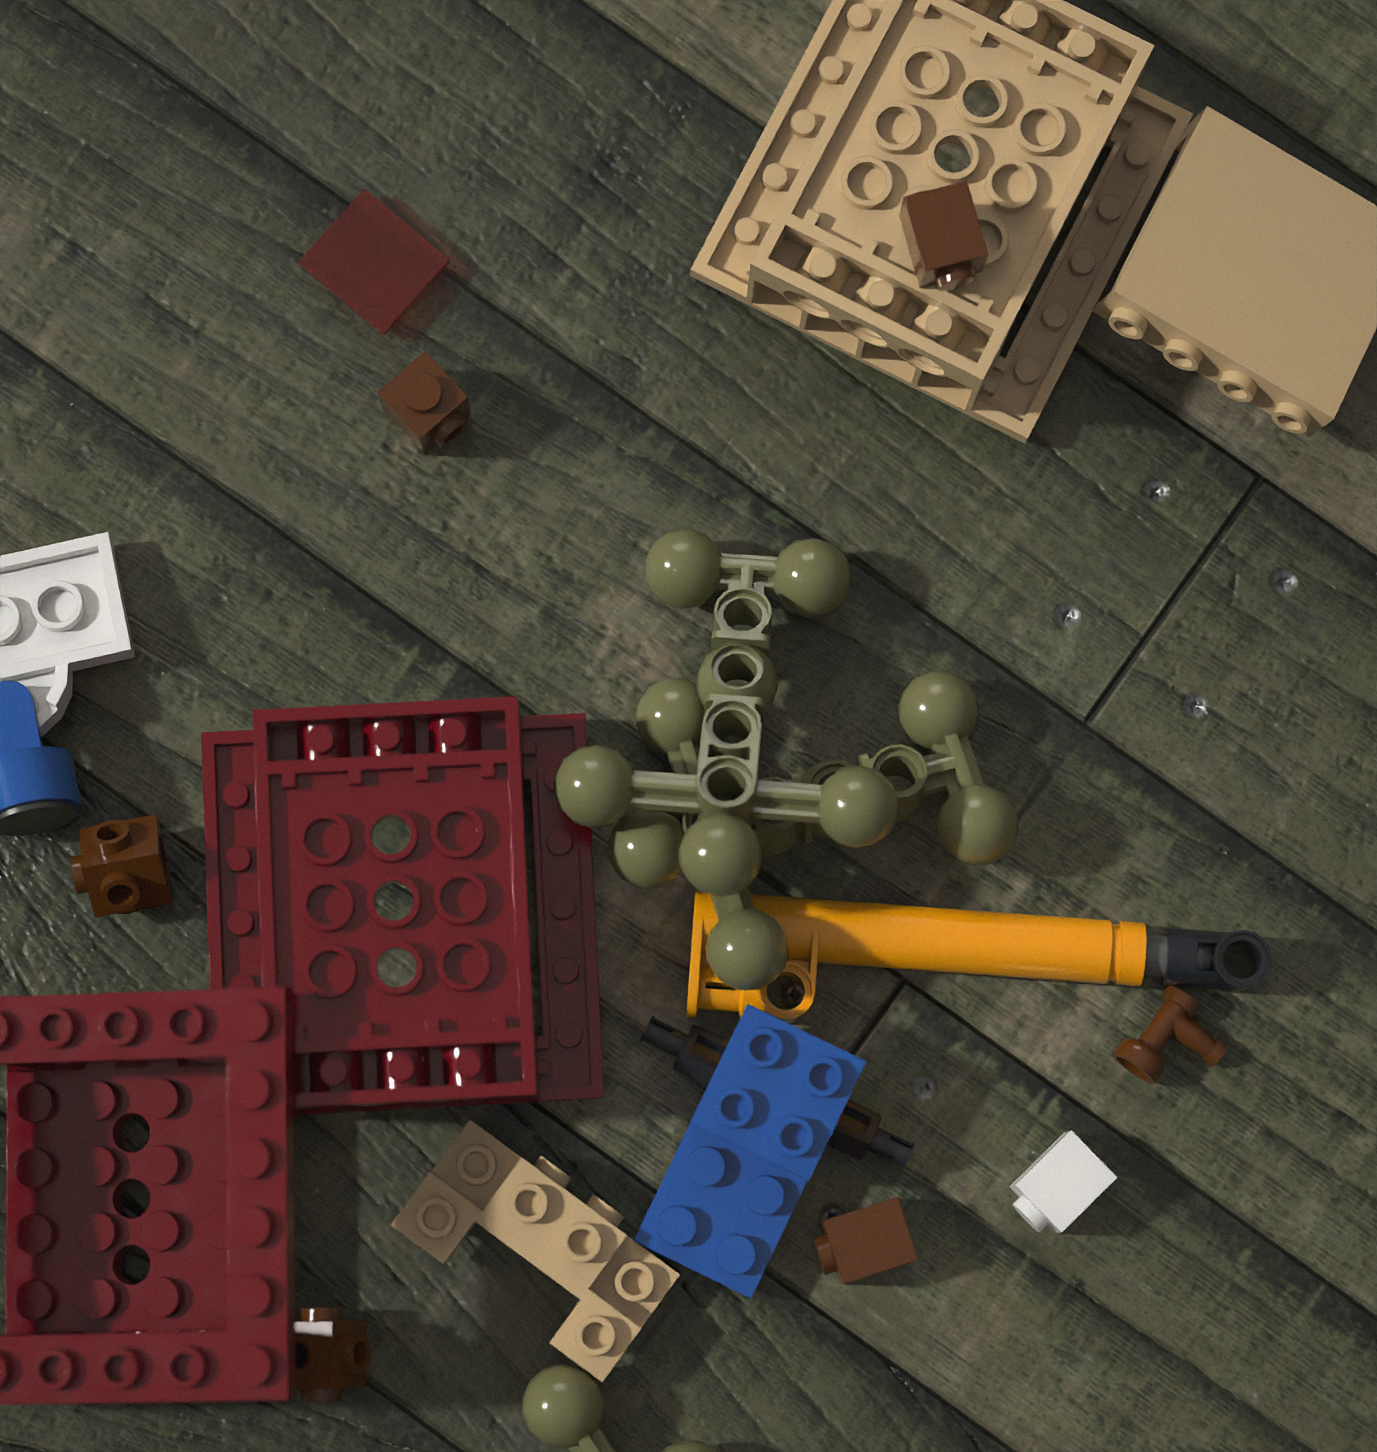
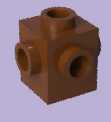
[70,814,172,918]
[295,1307,371,1402]

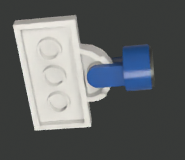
[0,532,135,836]

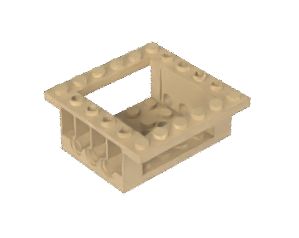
[690,0,1193,444]

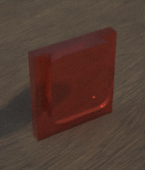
[298,189,450,336]

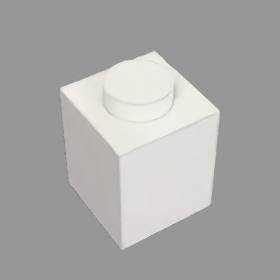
[1009,1130,1117,1233]

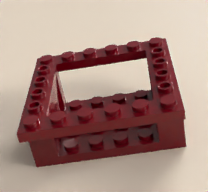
[201,696,605,1115]
[0,987,295,1405]

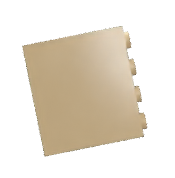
[1093,106,1377,437]

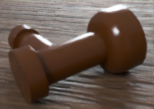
[1111,985,1228,1084]

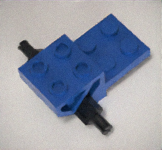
[634,1004,915,1298]

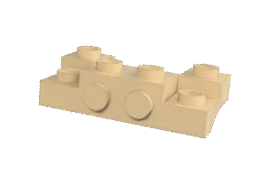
[391,1120,680,1382]

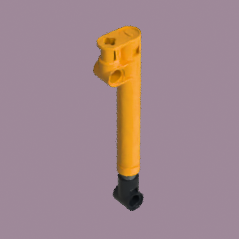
[686,890,1272,1023]

